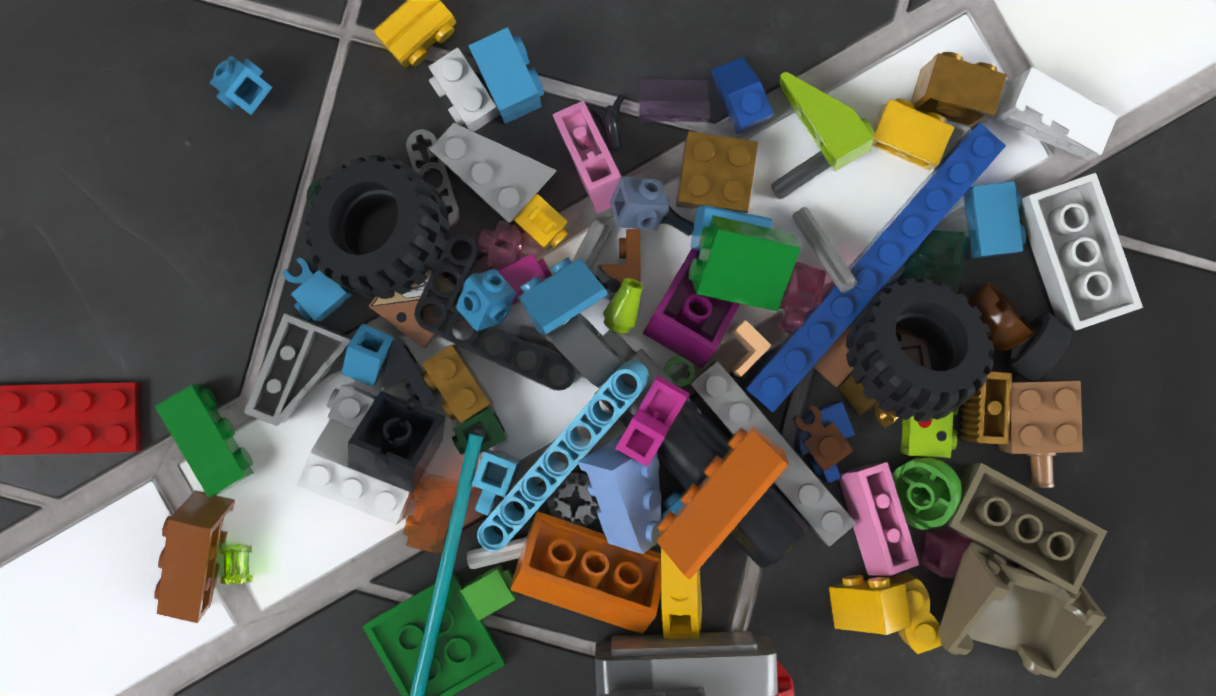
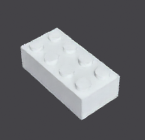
[1019,173,1143,331]

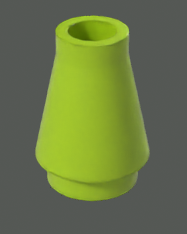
[603,278,644,334]

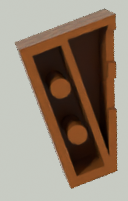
[154,490,235,624]

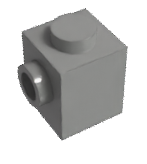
[327,384,377,430]

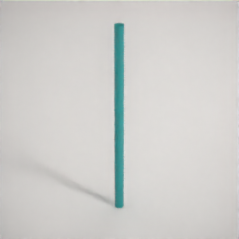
[410,433,484,696]

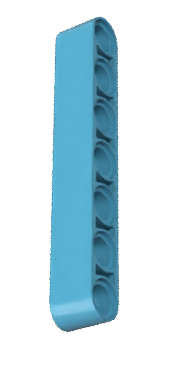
[477,360,649,552]

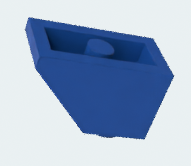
[710,57,774,135]

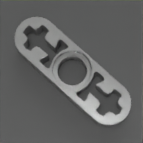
[406,129,460,228]

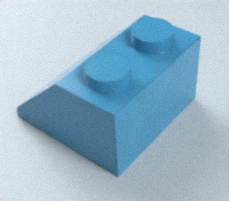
[517,257,609,334]

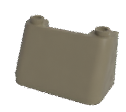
[938,542,1106,678]

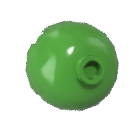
[892,457,963,530]

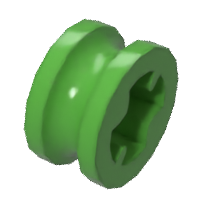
[664,356,695,387]

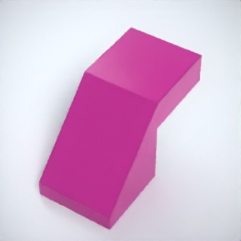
[615,375,689,467]

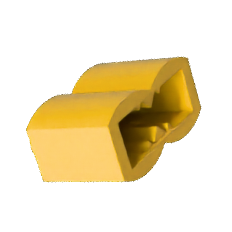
[889,572,942,654]

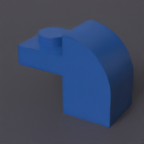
[795,401,855,483]

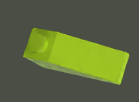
[780,72,875,172]

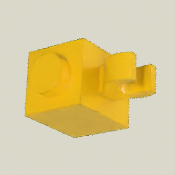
[513,193,569,251]

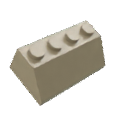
[948,463,1107,595]

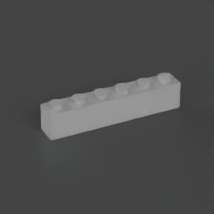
[689,361,856,547]

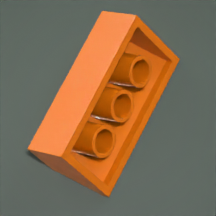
[657,424,789,580]
[510,511,661,634]

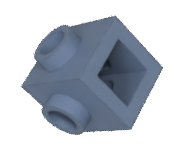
[610,177,669,230]

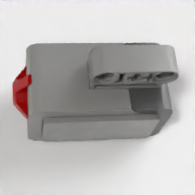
[595,631,794,696]

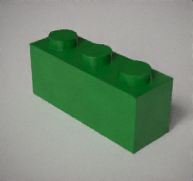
[155,384,254,498]

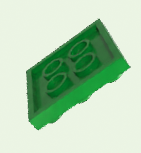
[362,572,506,696]

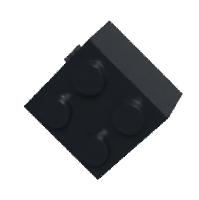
[348,391,445,493]

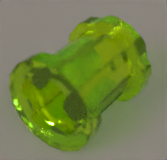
[220,545,253,584]

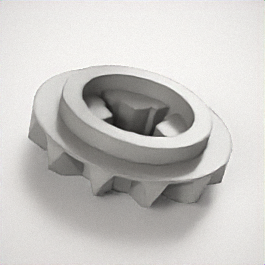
[547,472,600,527]

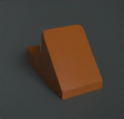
[598,229,641,300]

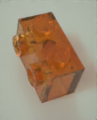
[403,473,459,554]

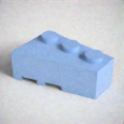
[577,435,662,554]

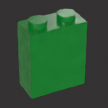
[689,215,801,312]

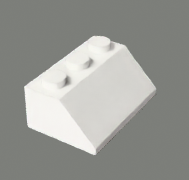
[297,419,414,525]

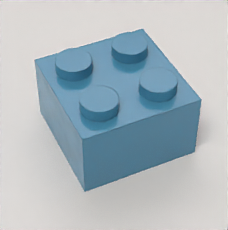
[468,27,544,124]

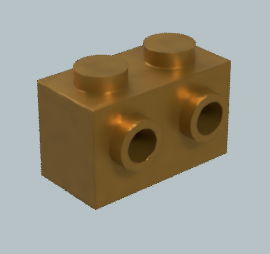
[422,344,494,423]

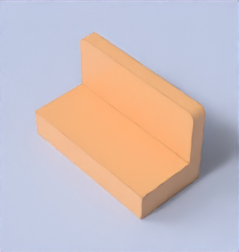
[729,320,772,376]

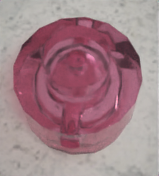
[477,220,524,270]

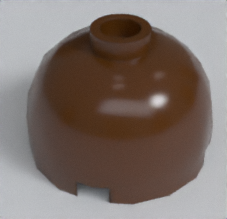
[968,282,1036,351]

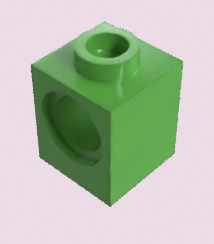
[460,564,517,621]

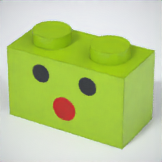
[901,408,959,458]

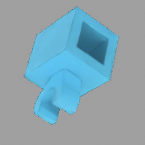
[472,448,522,515]

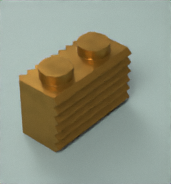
[959,372,1012,444]

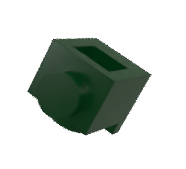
[451,407,509,455]

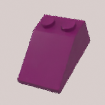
[642,249,740,368]

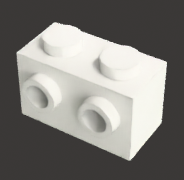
[428,48,500,132]

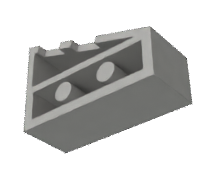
[429,123,557,223]
[243,313,352,426]

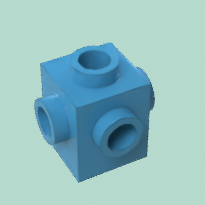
[210,56,273,115]
[456,269,516,332]

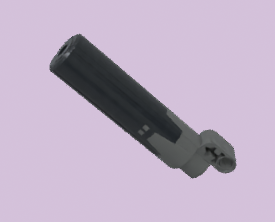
[551,313,808,568]

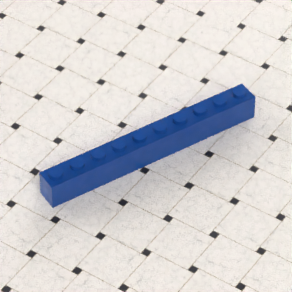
[742,123,1006,412]

